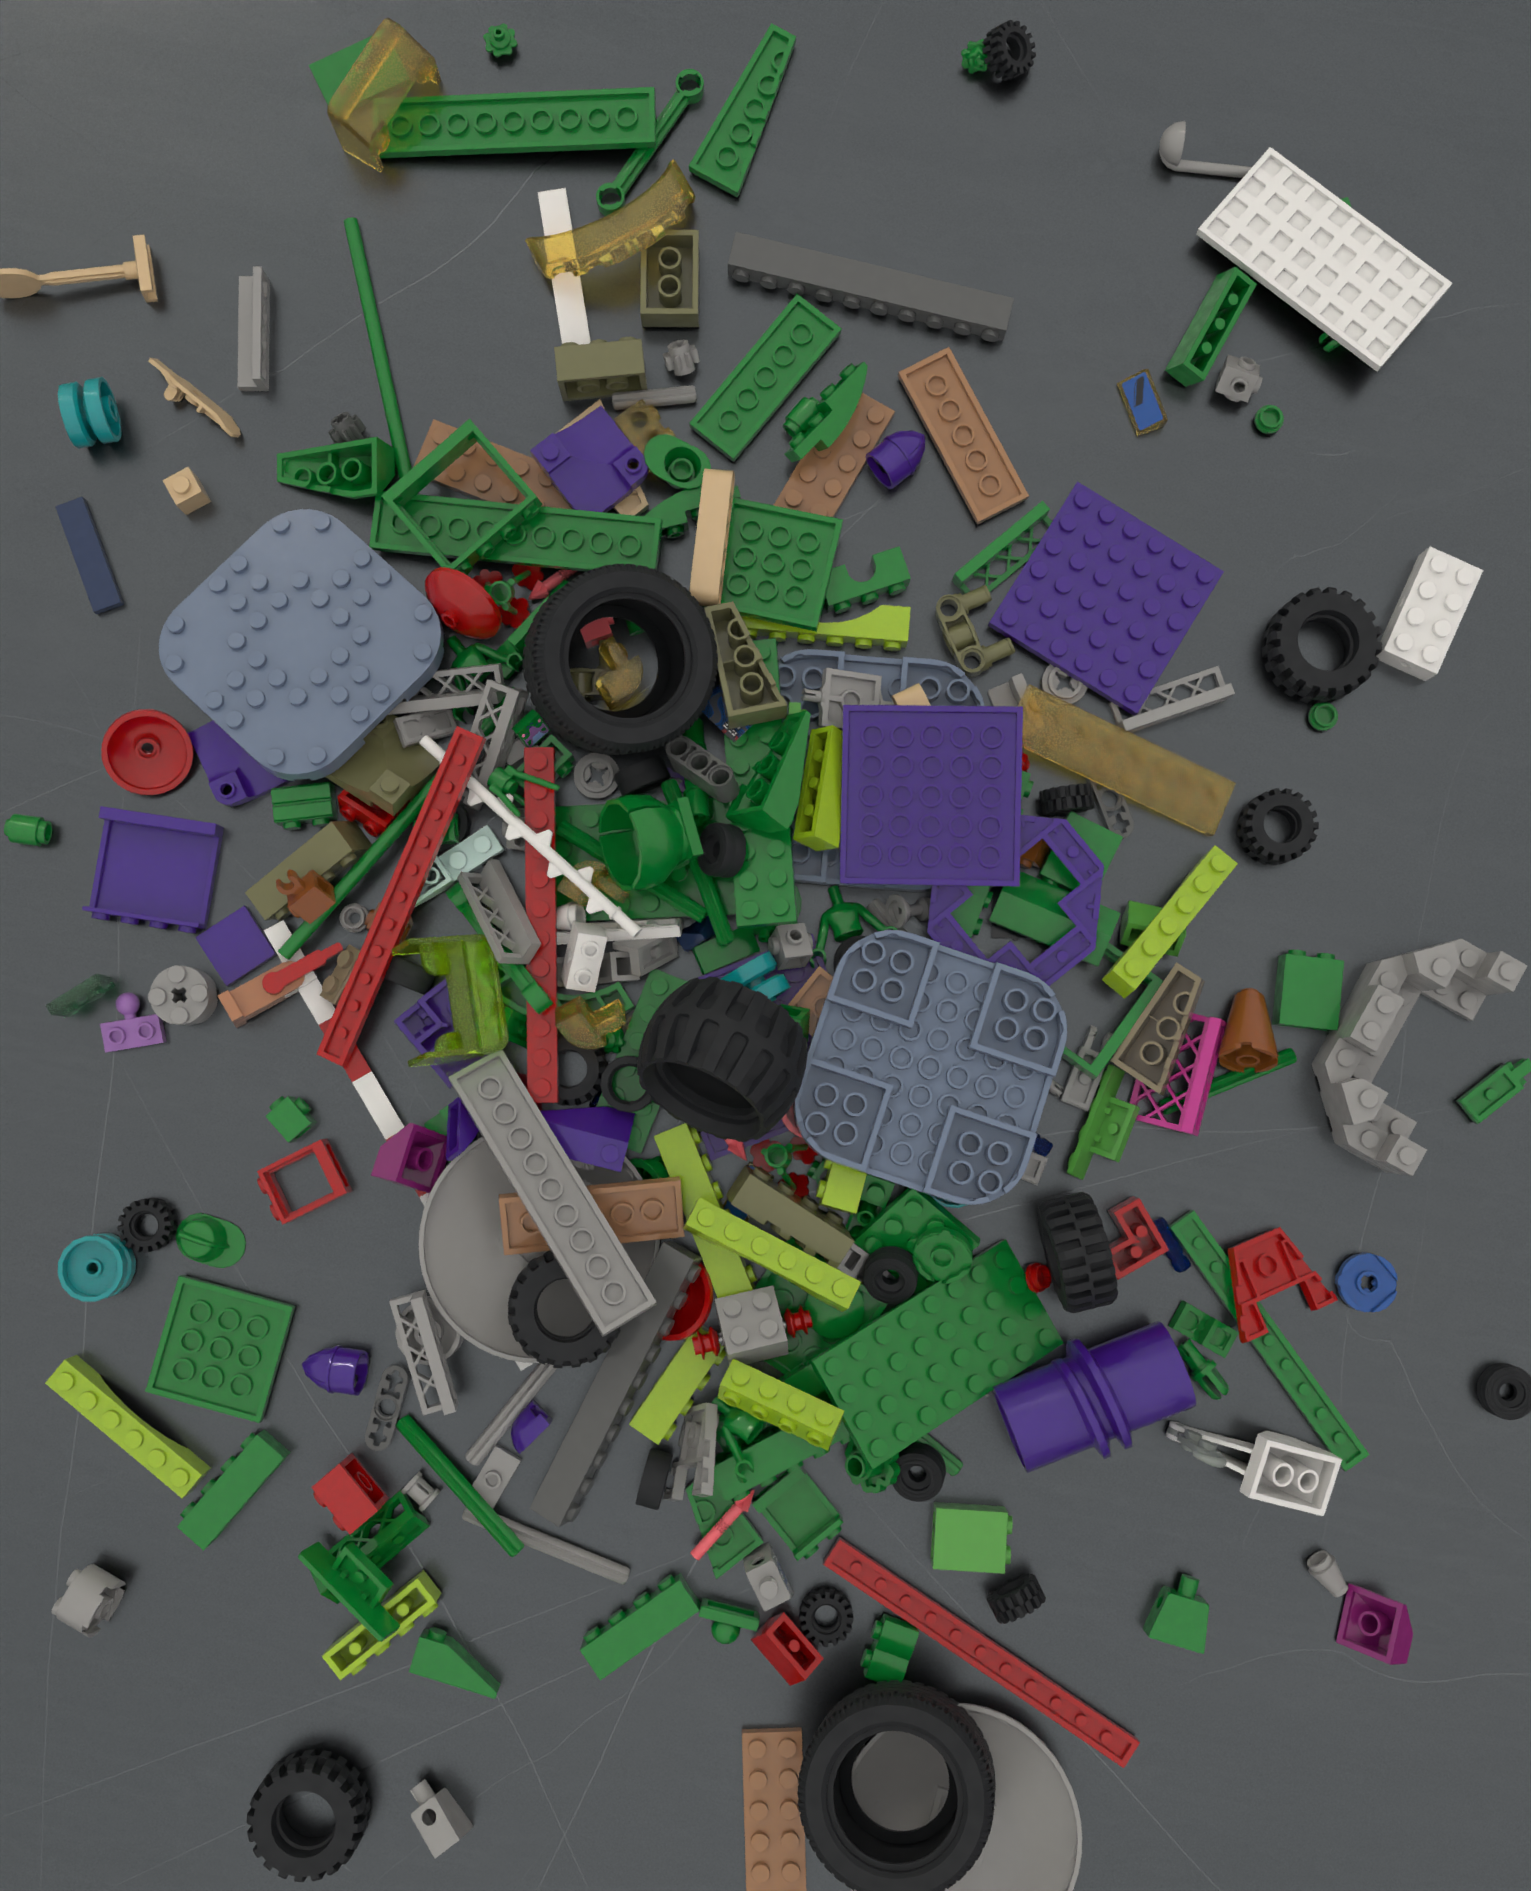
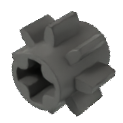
[328,412,366,444]

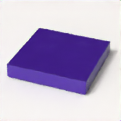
[195,905,277,986]

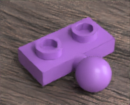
[100,992,166,1053]

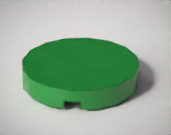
[913,1227,973,1284]

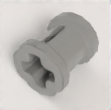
[400,1471,441,1512]

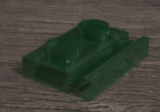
[45,974,116,1018]

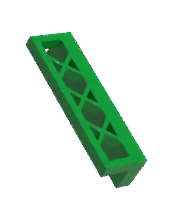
[952,501,1052,594]
[310,1490,430,1604]

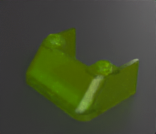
[391,934,509,1067]

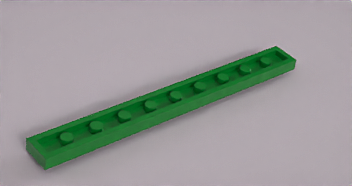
[1168,1210,1370,1472]

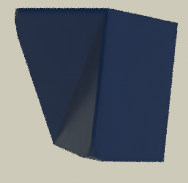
[676,916,715,952]

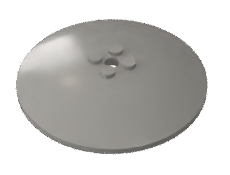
[419,1137,660,1363]
[851,1703,1082,1891]

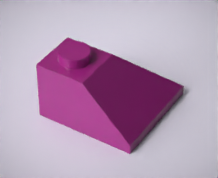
[371,1123,447,1194]
[1336,1583,1413,1665]

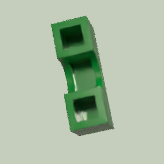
[824,546,911,614]

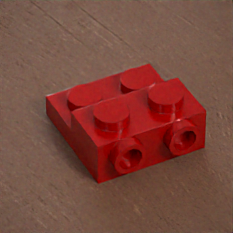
[337,790,411,837]

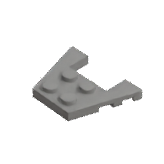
[663,1402,719,1502]

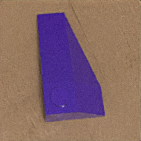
[540,1106,635,1172]

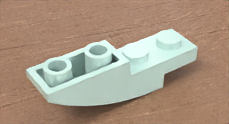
[414,825,505,908]

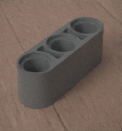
[665,735,740,803]

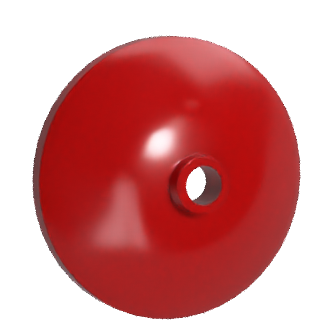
[425,567,502,639]
[101,709,193,795]
[662,1263,713,1341]

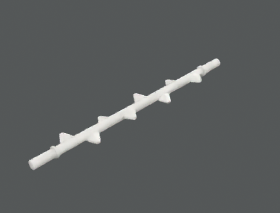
[420,735,642,938]

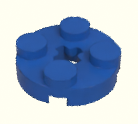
[1335,1252,1398,1312]

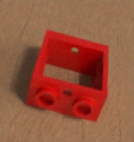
[257,1138,353,1225]

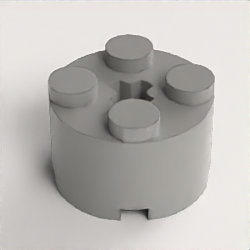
[148,965,218,1026]
[51,1564,125,1638]

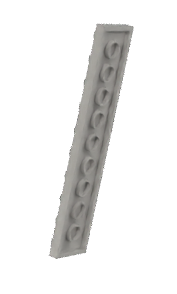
[449,1048,657,1337]

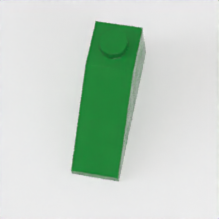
[409,1627,501,1699]

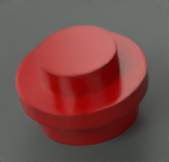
[1025,1263,1051,1293]

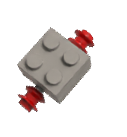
[692,1285,813,1366]

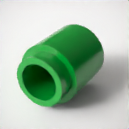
[782,397,820,438]
[4,814,52,846]

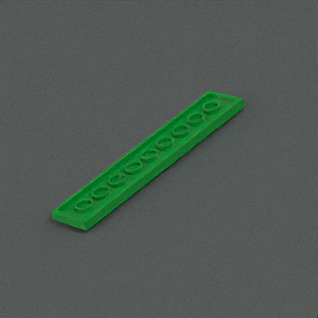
[372,87,656,158]
[369,491,663,572]
[724,638,798,929]

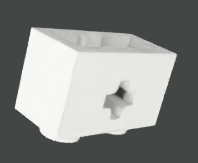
[561,921,608,993]

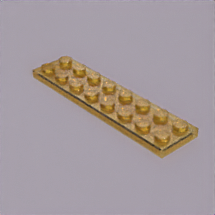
[1018,684,1236,836]

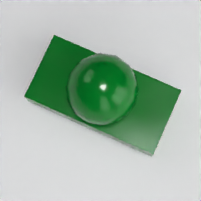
[699,1598,760,1644]

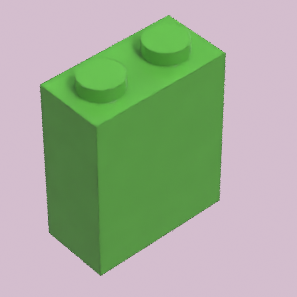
[930,1502,1013,1574]

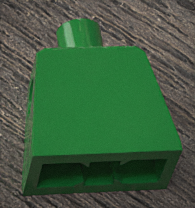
[1143,1574,1209,1654]

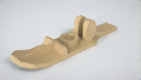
[148,358,241,438]

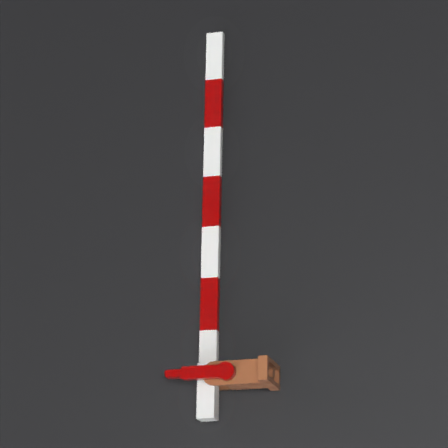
[218,920,533,1371]

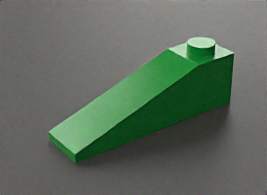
[277,437,395,499]
[725,710,811,833]

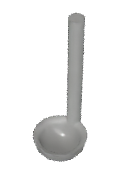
[1159,121,1252,178]

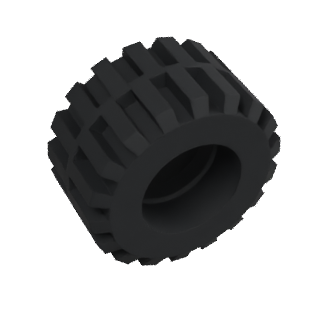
[1237,788,1319,865]
[557,1032,607,1106]

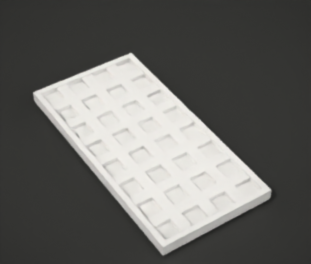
[1196,147,1452,372]

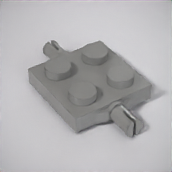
[801,668,894,731]

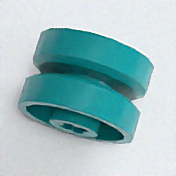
[58,377,122,449]
[720,951,791,1001]
[58,1233,136,1302]

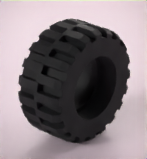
[1262,587,1382,704]
[1037,1192,1118,1313]
[508,1251,621,1369]
[246,1749,371,1882]

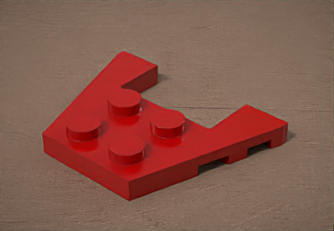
[1228,1227,1338,1343]

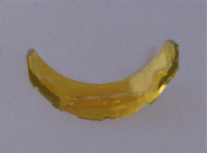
[525,159,696,279]

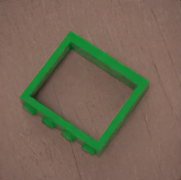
[381,418,543,575]
[1062,943,1163,1080]

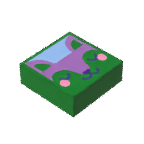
[512,709,551,747]

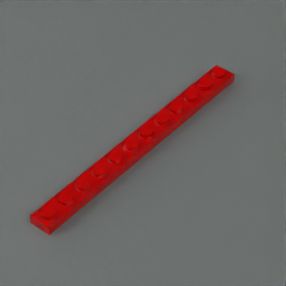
[316,726,486,1066]
[524,747,559,1103]
[823,1537,1140,1768]

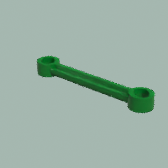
[596,69,704,218]
[445,881,554,1015]

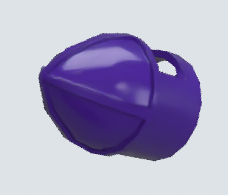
[865,430,925,489]
[302,1345,369,1396]

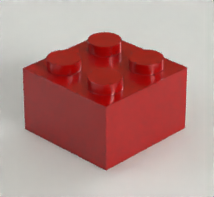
[311,1453,389,1535]

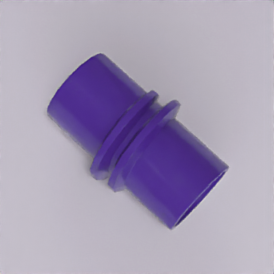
[993,1321,1196,1473]

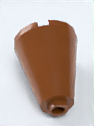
[1218,988,1279,1073]

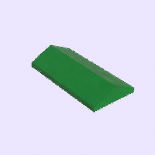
[989,871,1121,967]

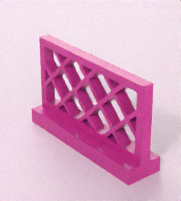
[1130,1014,1227,1137]

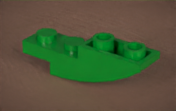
[784,362,868,463]
[644,485,741,538]

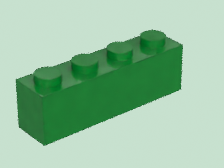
[1165,267,1257,387]
[177,1429,291,1551]
[580,1573,701,1680]

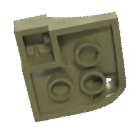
[325,714,440,816]

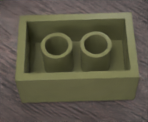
[640,229,700,327]
[554,337,647,401]

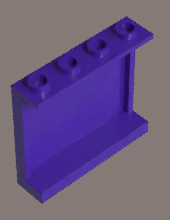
[82,806,224,934]

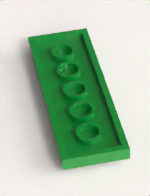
[689,294,842,462]
[596,969,687,1154]

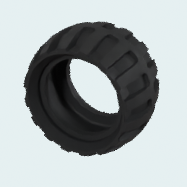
[637,977,807,1142]

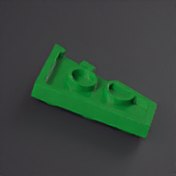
[685,1480,764,1579]

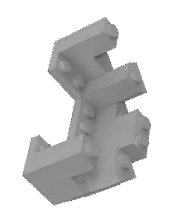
[1312,939,1527,1176]

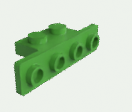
[1067,1064,1140,1180]

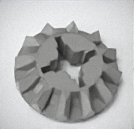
[1042,664,1087,705]
[574,753,619,799]

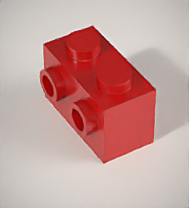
[750,1612,824,1686]

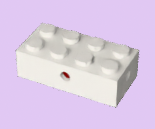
[1376,546,1483,681]

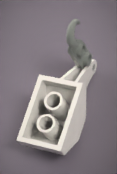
[1165,1421,1342,1516]

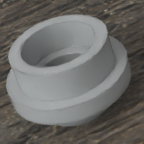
[340,903,368,933]

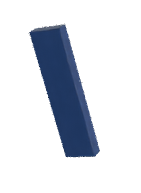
[55,497,124,614]

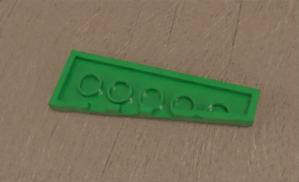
[688,23,796,198]

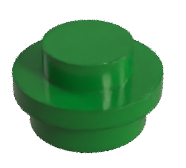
[1254,405,1284,434]
[1308,702,1338,731]

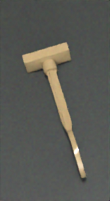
[0,235,158,303]

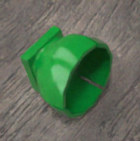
[598,795,704,890]

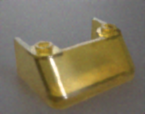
[327,18,441,173]

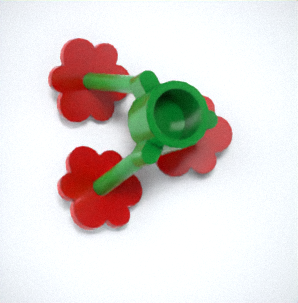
[472,565,544,629]
[750,1136,818,1198]

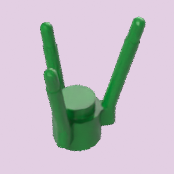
[487,765,560,817]

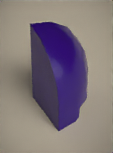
[511,1399,553,1454]

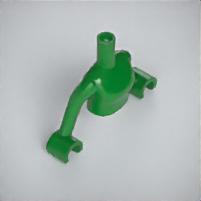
[447,635,524,723]
[809,885,898,968]
[712,1396,766,1483]

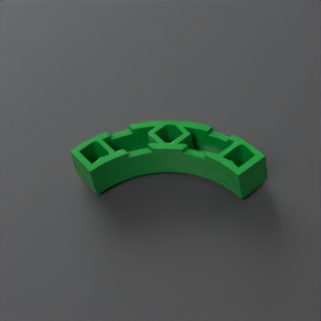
[471,955,636,1026]

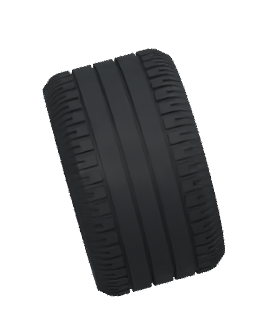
[523,564,718,755]
[797,1680,996,1891]

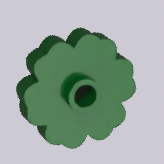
[845,1440,900,1493]

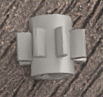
[663,339,700,376]

